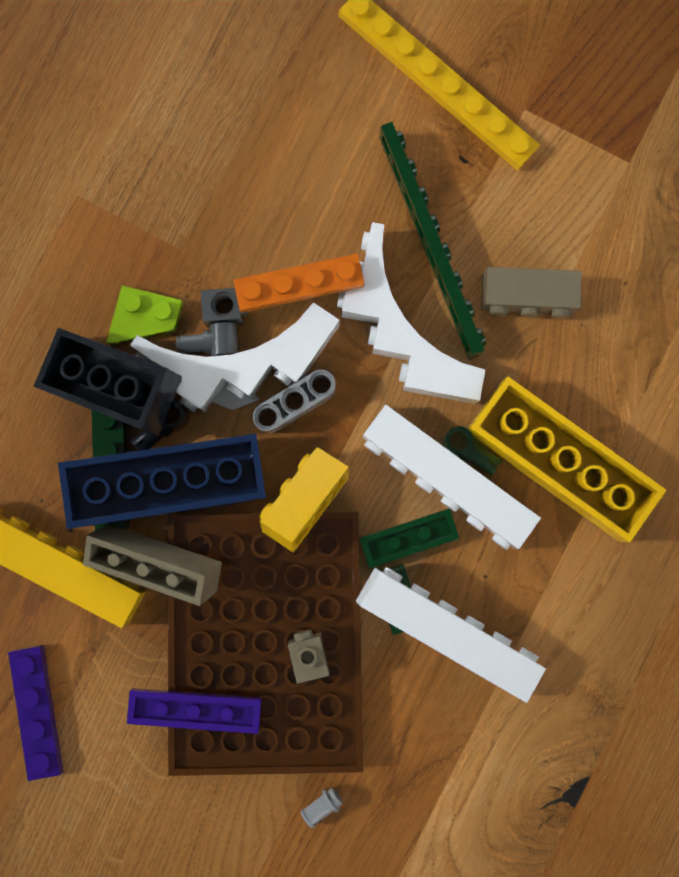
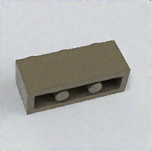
[481,267,582,319]

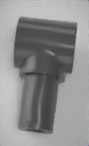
[176,322,239,356]

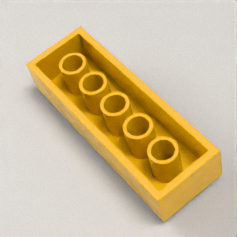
[465,376,666,543]

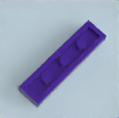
[8,645,64,781]
[127,688,262,734]

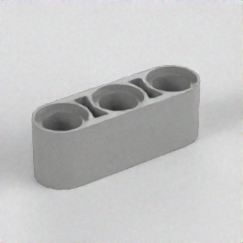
[253,370,336,434]

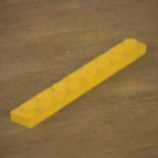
[339,0,540,171]

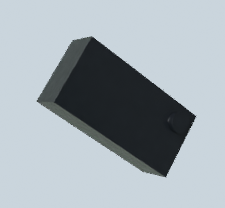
[33,328,182,436]

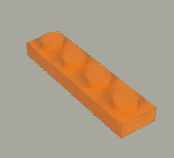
[233,254,365,313]

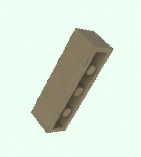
[83,524,222,606]

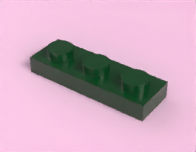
[359,508,460,568]

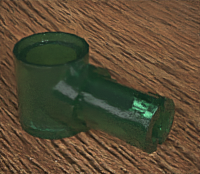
[442,426,502,476]

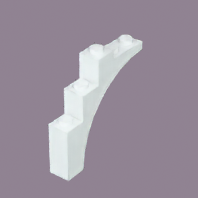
[337,222,485,404]
[130,302,340,412]

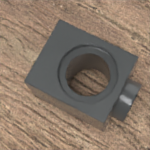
[200,288,248,328]

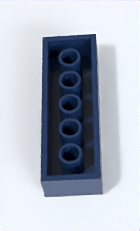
[58,434,266,529]

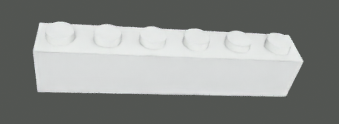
[362,405,541,550]
[356,567,546,703]

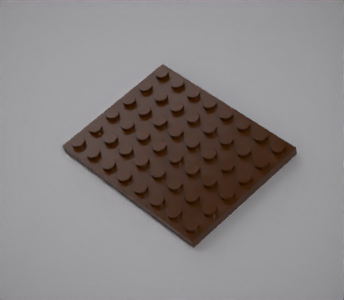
[168,512,363,776]

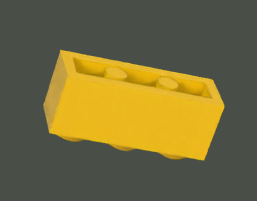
[260,447,349,553]

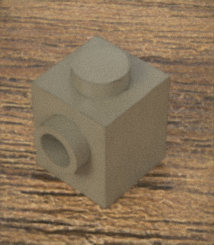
[288,629,329,684]

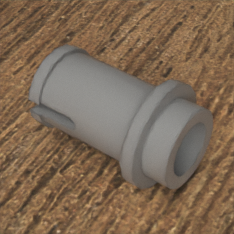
[301,787,343,828]

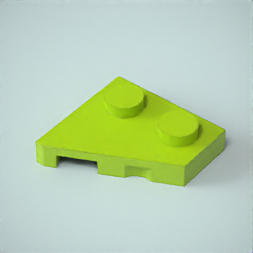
[106,285,184,346]

